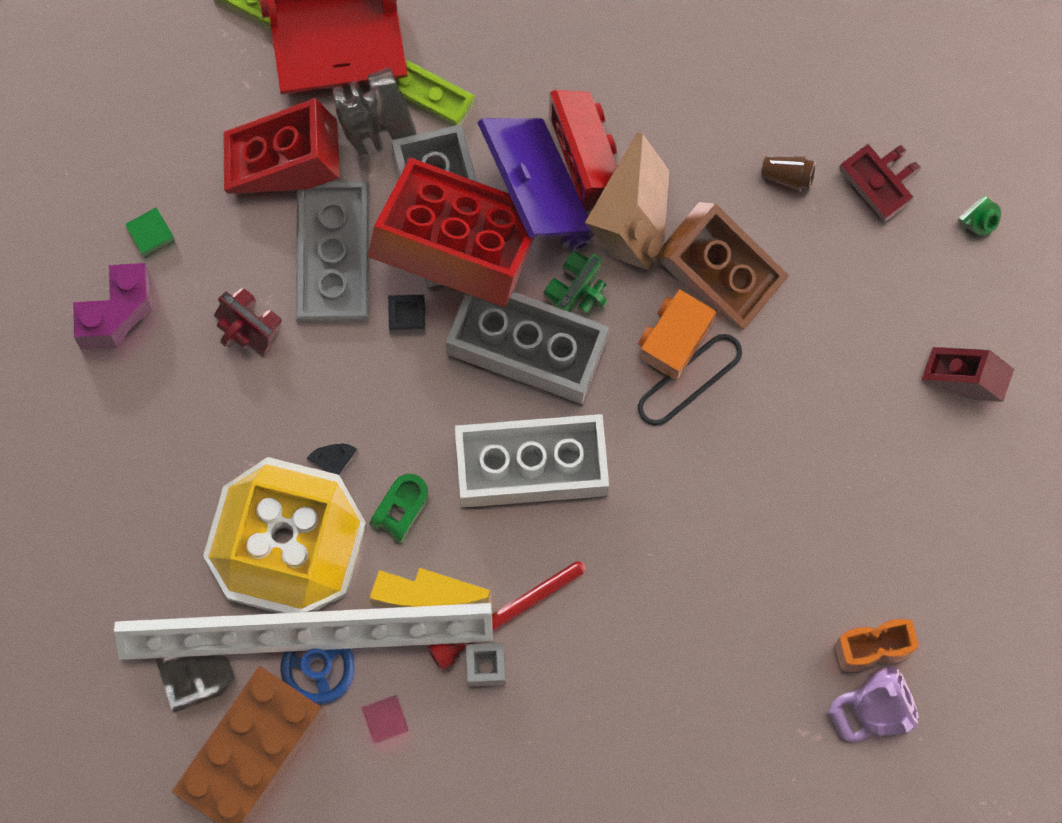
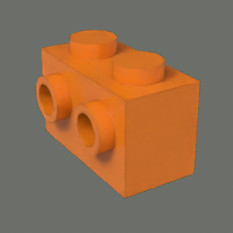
[638,289,717,381]

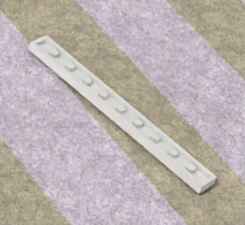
[114,603,493,660]

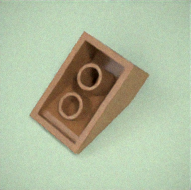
[585,132,669,270]

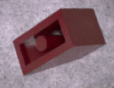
[922,347,1014,402]

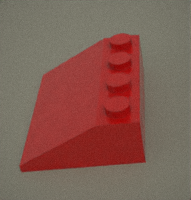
[367,157,535,308]

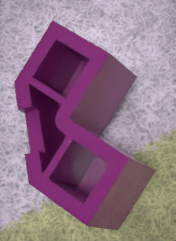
[73,263,152,349]

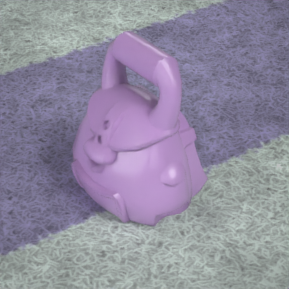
[828,667,919,743]

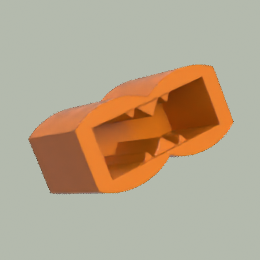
[835,619,919,672]

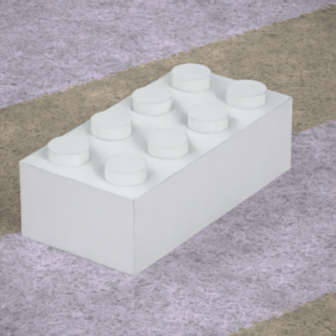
[455,414,609,508]

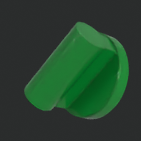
[958,195,1001,236]

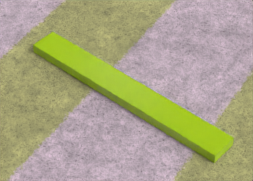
[214,0,476,126]

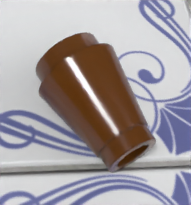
[761,156,816,191]

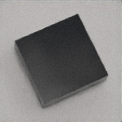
[388,294,426,334]

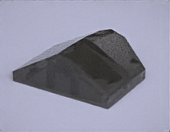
[155,655,235,713]

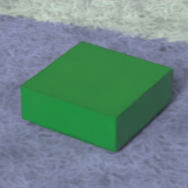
[125,207,175,257]

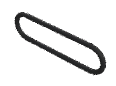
[638,334,742,425]

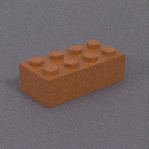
[171,665,324,823]

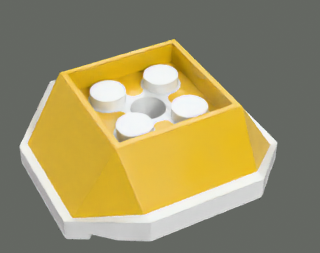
[203,457,366,614]

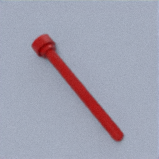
[427,561,586,672]

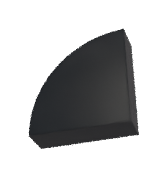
[306,443,358,477]

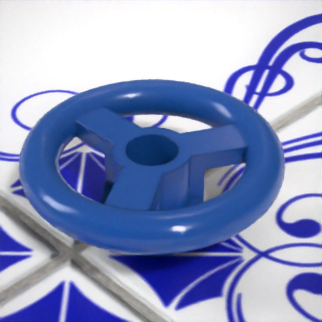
[280,648,355,705]

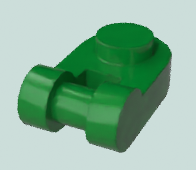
[369,474,428,543]

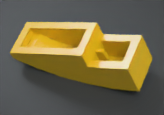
[369,568,491,608]

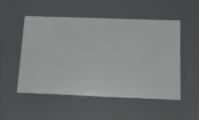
[296,181,369,323]

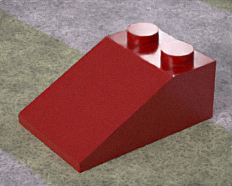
[223,98,339,194]

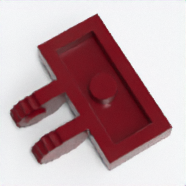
[839,144,921,222]

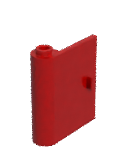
[260,0,408,94]

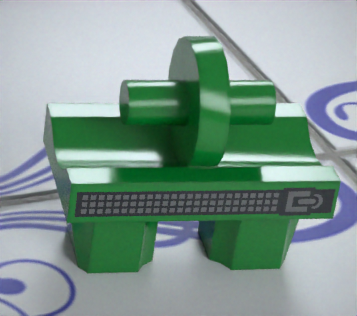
[543,251,608,314]

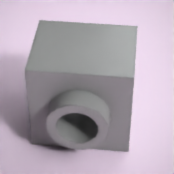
[466,643,505,687]

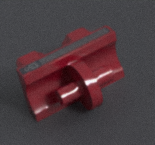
[214,288,282,356]

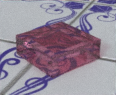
[361,695,409,744]

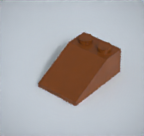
[655,202,789,330]

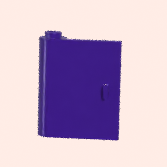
[477,118,594,251]

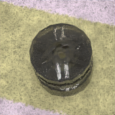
[333,66,417,159]

